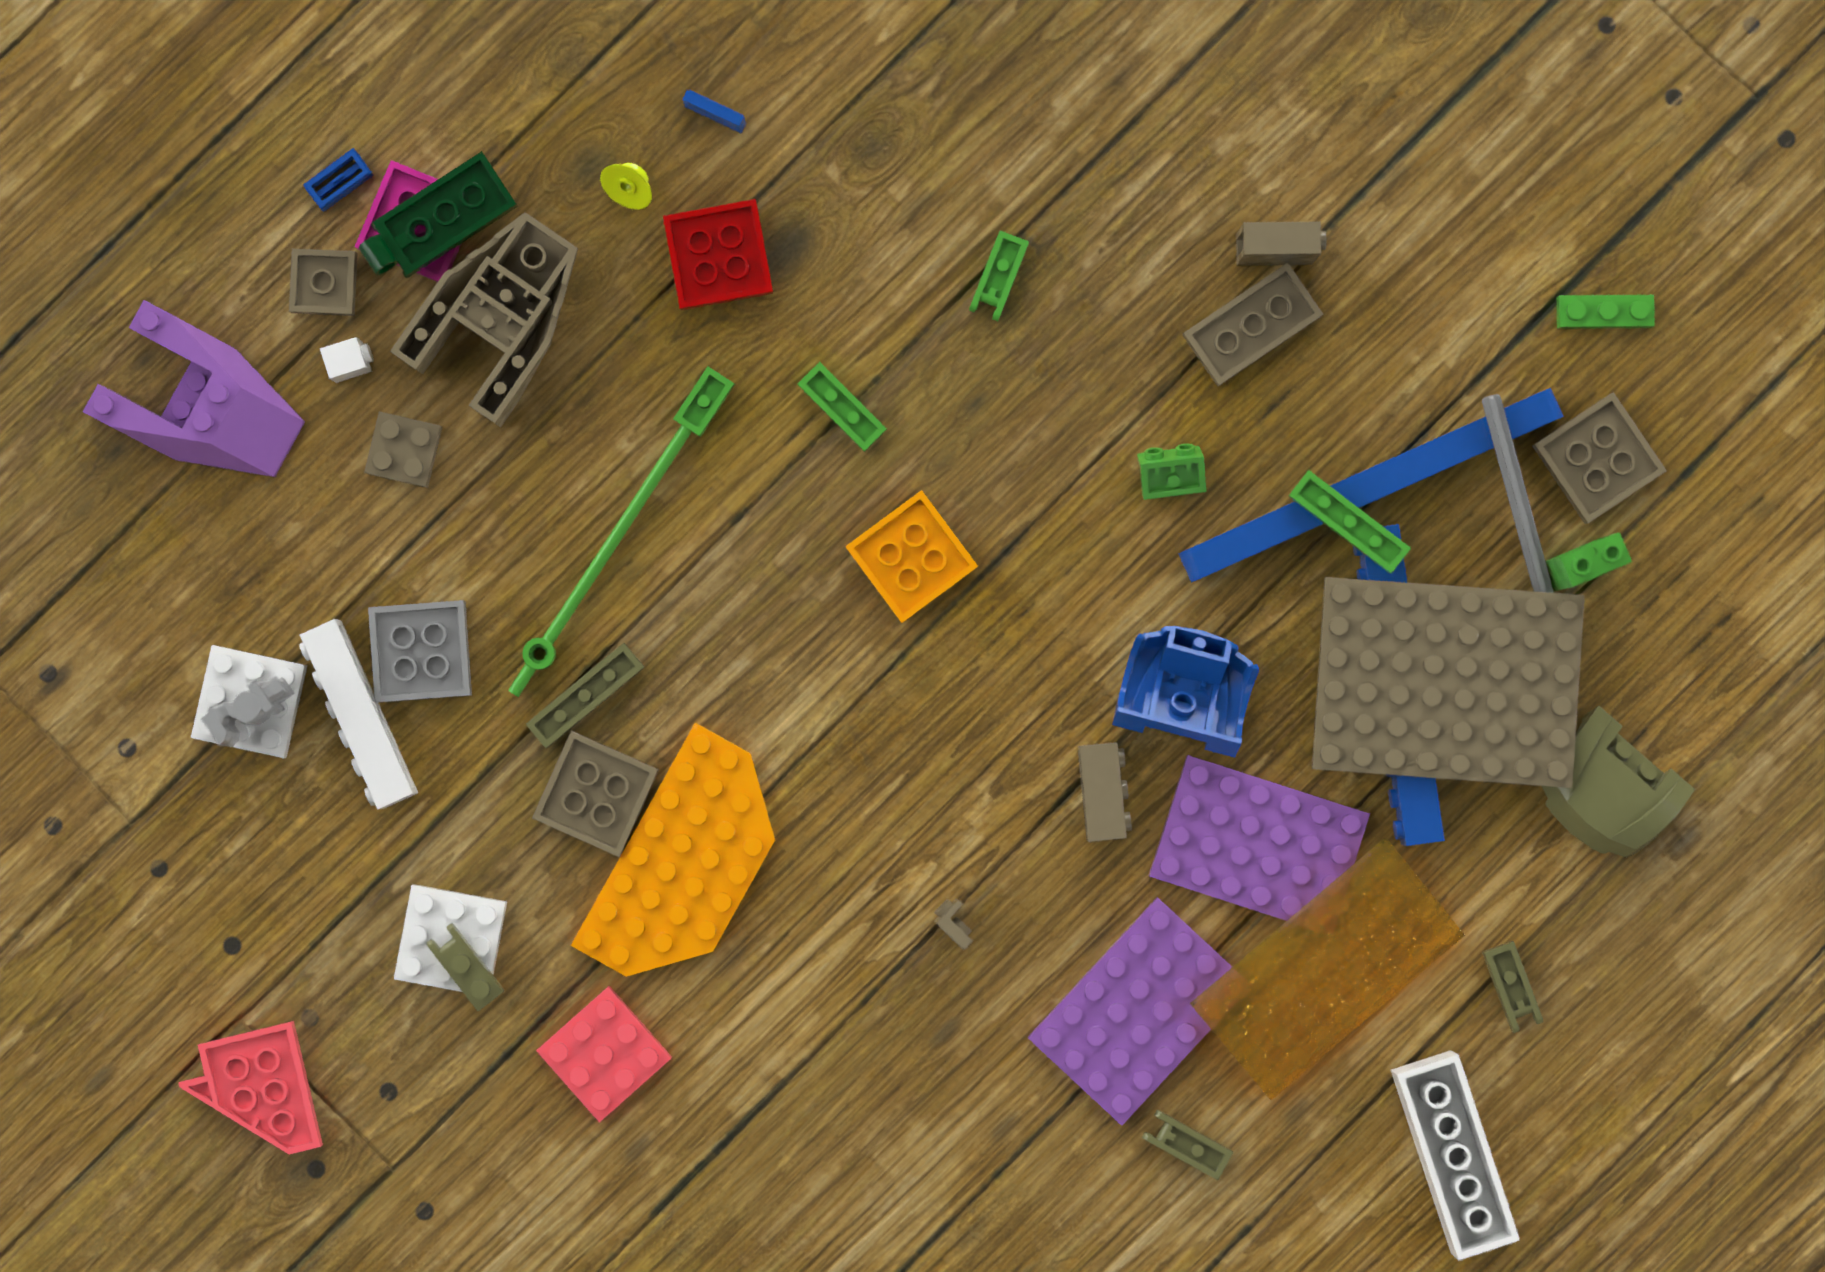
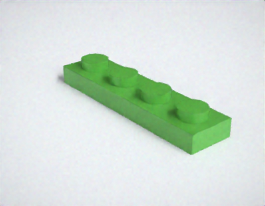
[1288,470,1411,574]

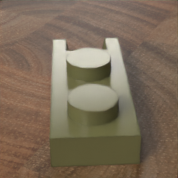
[426,923,505,1011]
[1482,941,1544,1033]
[1142,1109,1234,1180]

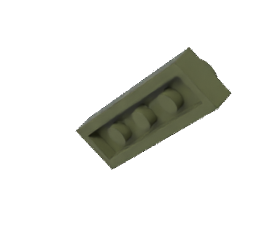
[526,643,645,749]

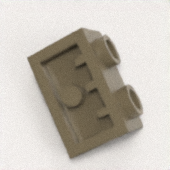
[934,898,973,950]

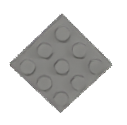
[368,600,472,703]

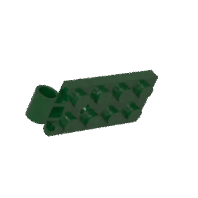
[359,151,518,278]

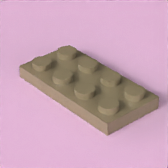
[1182,263,1324,387]

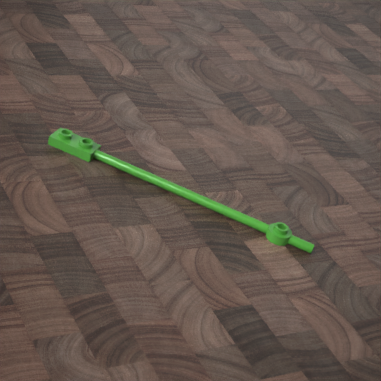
[508,366,735,697]

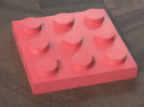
[536,986,672,1123]

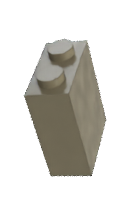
[1236,222,1326,266]

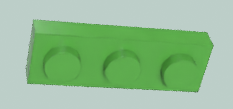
[1556,295,1655,329]
[797,362,887,452]

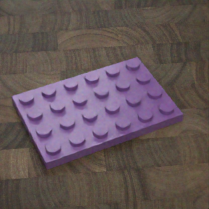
[1149,755,1370,935]
[1028,897,1251,1126]

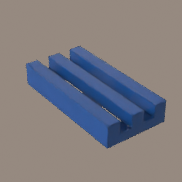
[682,89,746,134]
[303,148,374,212]

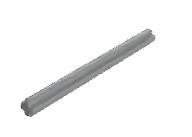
[1482,394,1554,593]

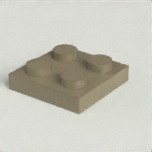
[289,249,358,316]
[364,411,443,488]

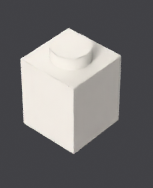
[320,337,374,383]

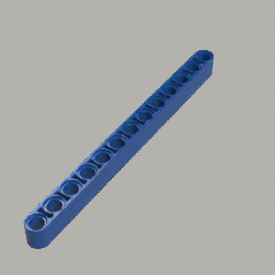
[1179,388,1564,583]

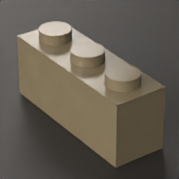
[1077,742,1132,842]

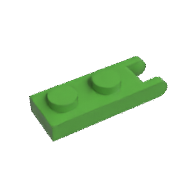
[969,230,1029,322]

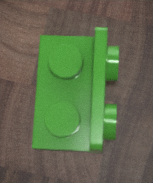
[1137,444,1206,500]

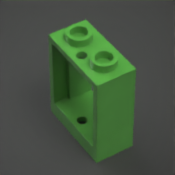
[1546,532,1632,591]

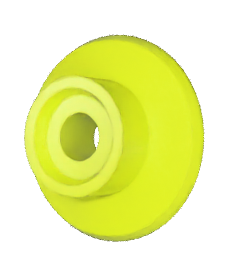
[600,163,652,210]

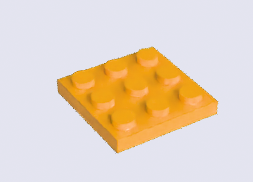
[845,490,978,623]

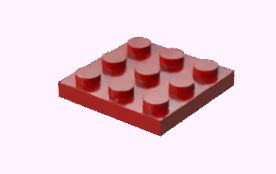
[663,199,774,310]

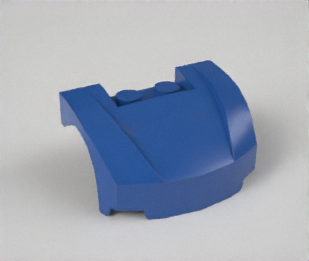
[1112,626,1259,758]

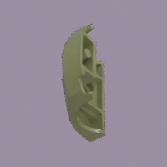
[1542,705,1695,858]

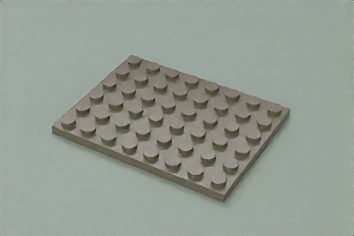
[1312,577,1585,788]

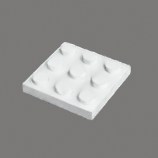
[191,645,307,758]
[394,884,507,992]

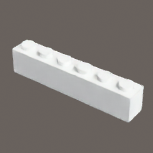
[299,619,418,809]

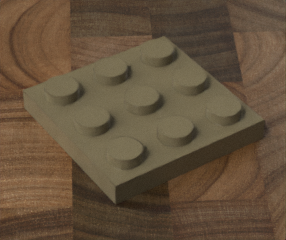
[1532,392,1667,524]
[532,731,659,857]

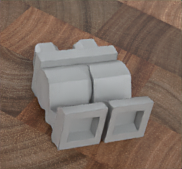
[201,676,295,747]

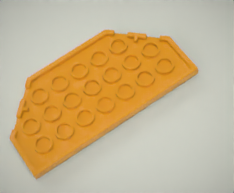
[571,723,776,977]

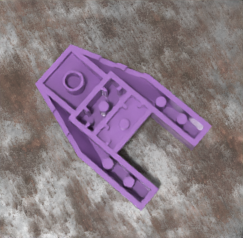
[83,300,305,477]

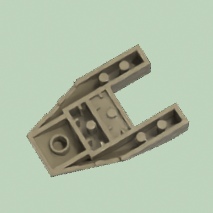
[390,212,578,428]

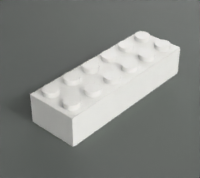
[1391,1050,1520,1260]

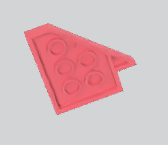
[178,1021,323,1155]

